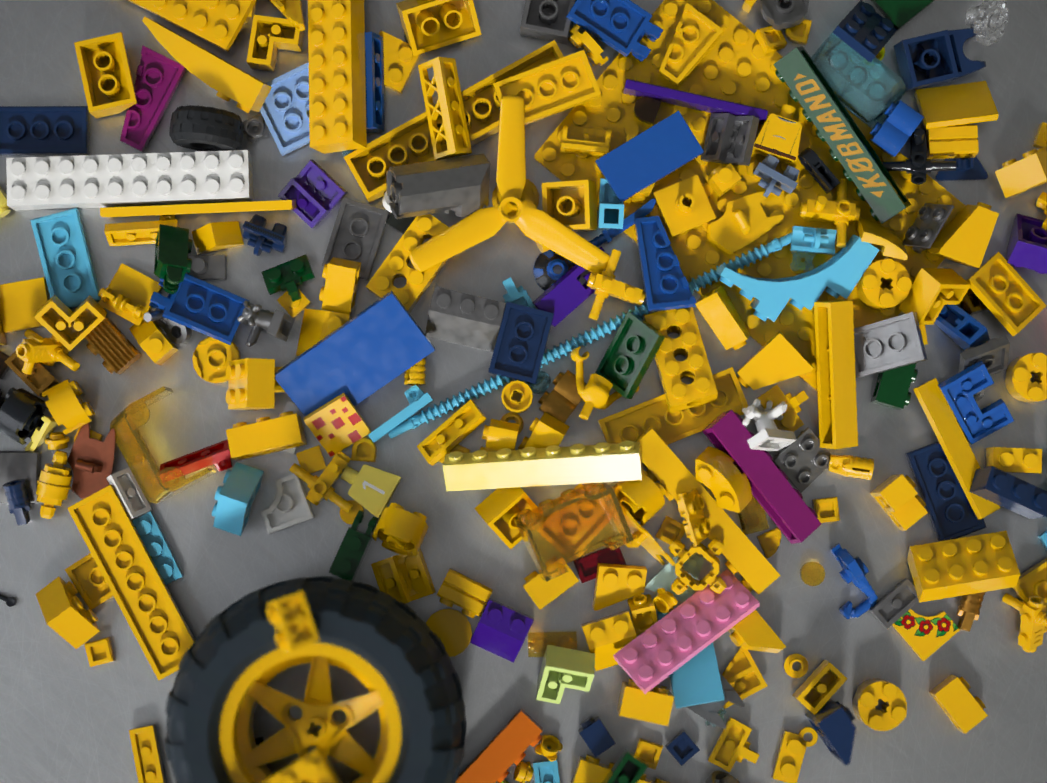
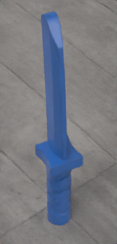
[589,198,656,247]

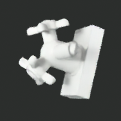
[742,399,797,452]

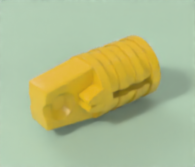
[404,358,426,386]
[828,455,874,480]

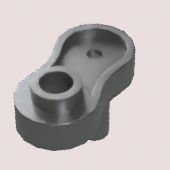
[143,308,192,344]

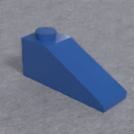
[934,305,990,350]

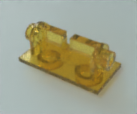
[528,631,577,657]

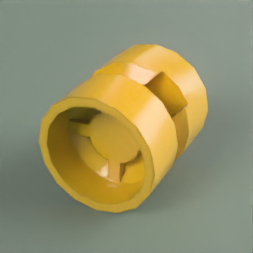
[501,381,533,414]

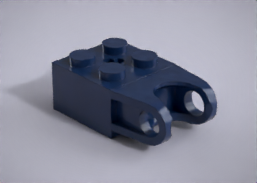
[894,28,986,92]

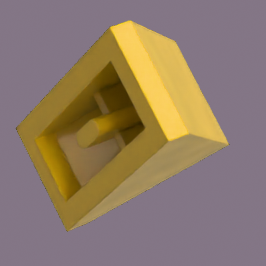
[192,221,244,255]

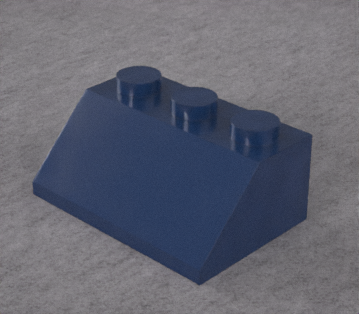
[805,699,856,766]

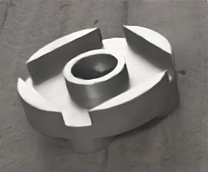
[760,0,809,30]

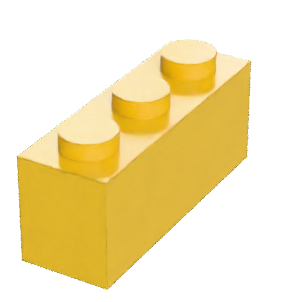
[226,411,307,461]

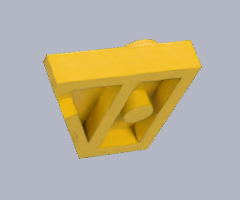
[722,647,767,709]

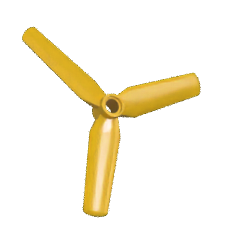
[409,95,610,274]

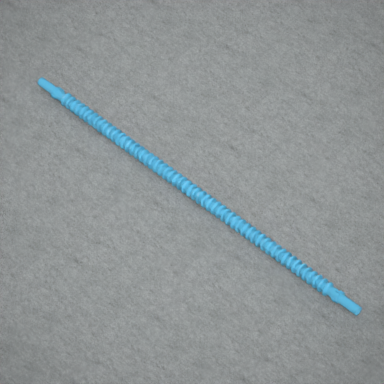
[388,232,792,439]

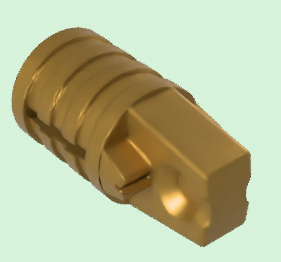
[956,592,986,632]

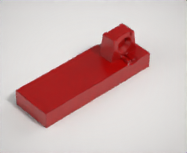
[160,439,232,483]

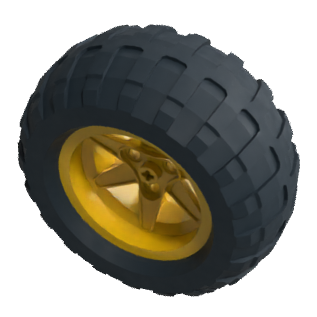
[164,576,467,783]

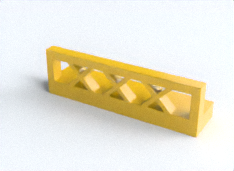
[418,57,472,160]

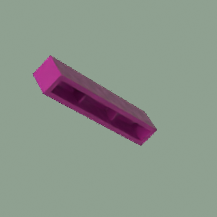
[702,410,821,544]

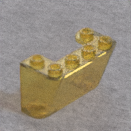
[514,482,634,582]

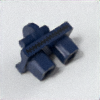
[242,214,287,256]

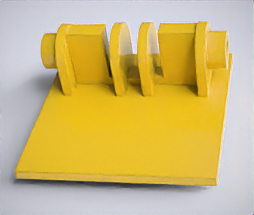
[98,263,162,326]
[676,488,711,546]

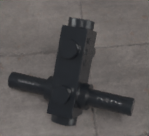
[882,128,956,184]

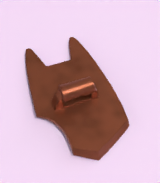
[67,422,116,500]

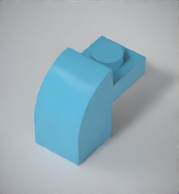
[598,178,624,229]

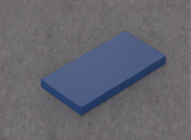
[595,111,704,203]

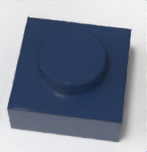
[665,730,700,766]

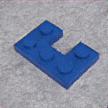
[938,361,1014,445]

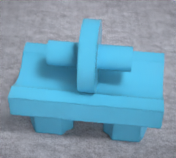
[790,226,837,255]

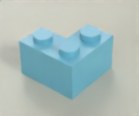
[212,462,264,536]

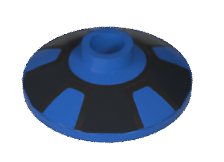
[533,250,581,291]

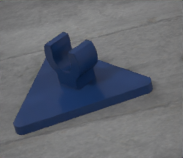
[935,156,988,181]

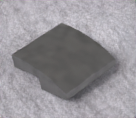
[701,113,759,166]
[0,451,40,503]

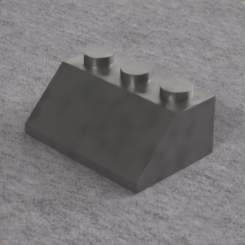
[425,287,506,352]

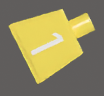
[340,464,402,518]

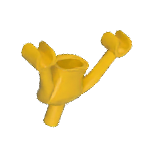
[571,346,640,420]

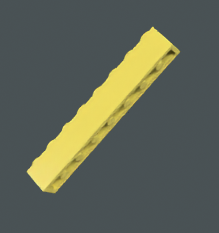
[443,441,643,491]

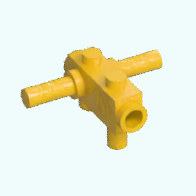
[800,178,860,248]
[586,249,646,321]
[16,329,80,375]
[289,451,353,513]
[1002,593,1047,653]

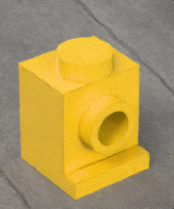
[705,163,742,198]

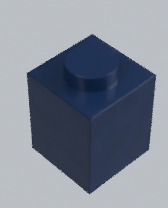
[578,716,616,758]

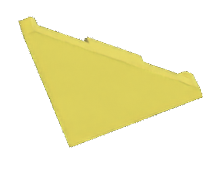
[24,416,58,451]

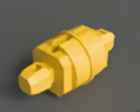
[36,450,72,519]

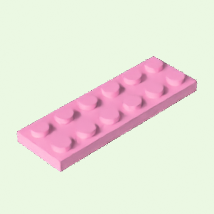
[613,569,760,694]

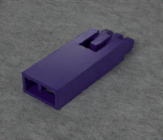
[533,247,605,327]

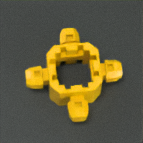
[669,538,727,595]

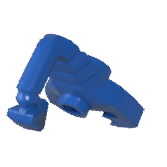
[830,543,878,619]

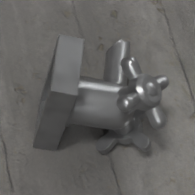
[237,301,295,347]

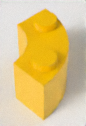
[695,446,752,513]

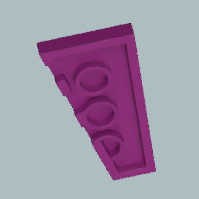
[120,46,187,153]

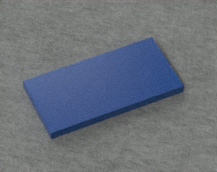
[275,291,435,416]

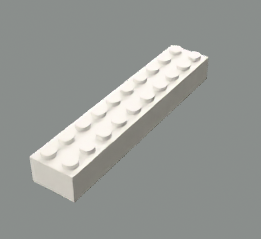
[6,150,254,211]

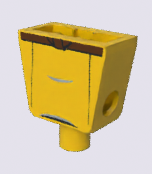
[752,104,802,166]

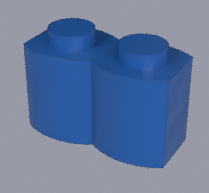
[869,100,924,157]

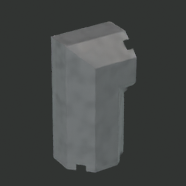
[386,154,490,219]

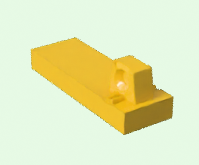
[104,214,179,246]
[417,399,487,466]

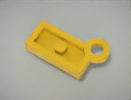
[771,727,818,783]

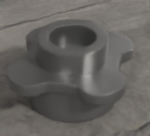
[243,115,269,143]

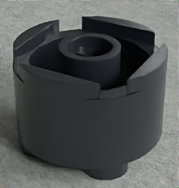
[0,387,49,445]

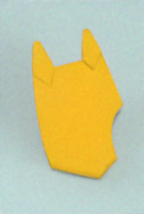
[707,191,784,254]
[617,504,675,566]

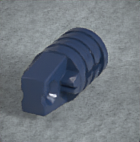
[3,479,32,526]

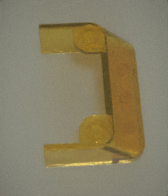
[110,386,216,503]

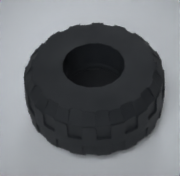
[169,105,244,151]

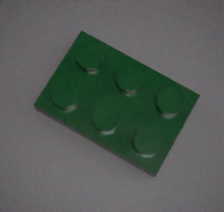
[595,311,665,399]

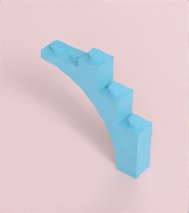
[716,234,879,322]

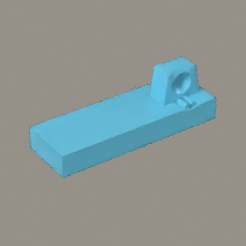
[368,385,433,442]

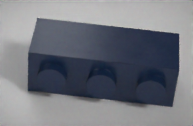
[970,466,1047,519]

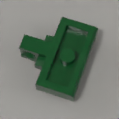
[262,254,315,301]

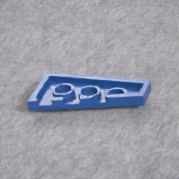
[634,216,696,312]

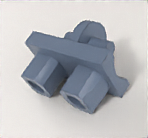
[753,154,799,198]

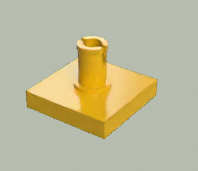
[653,174,716,238]

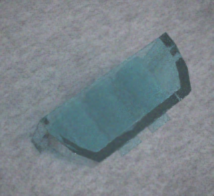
[811,33,906,129]

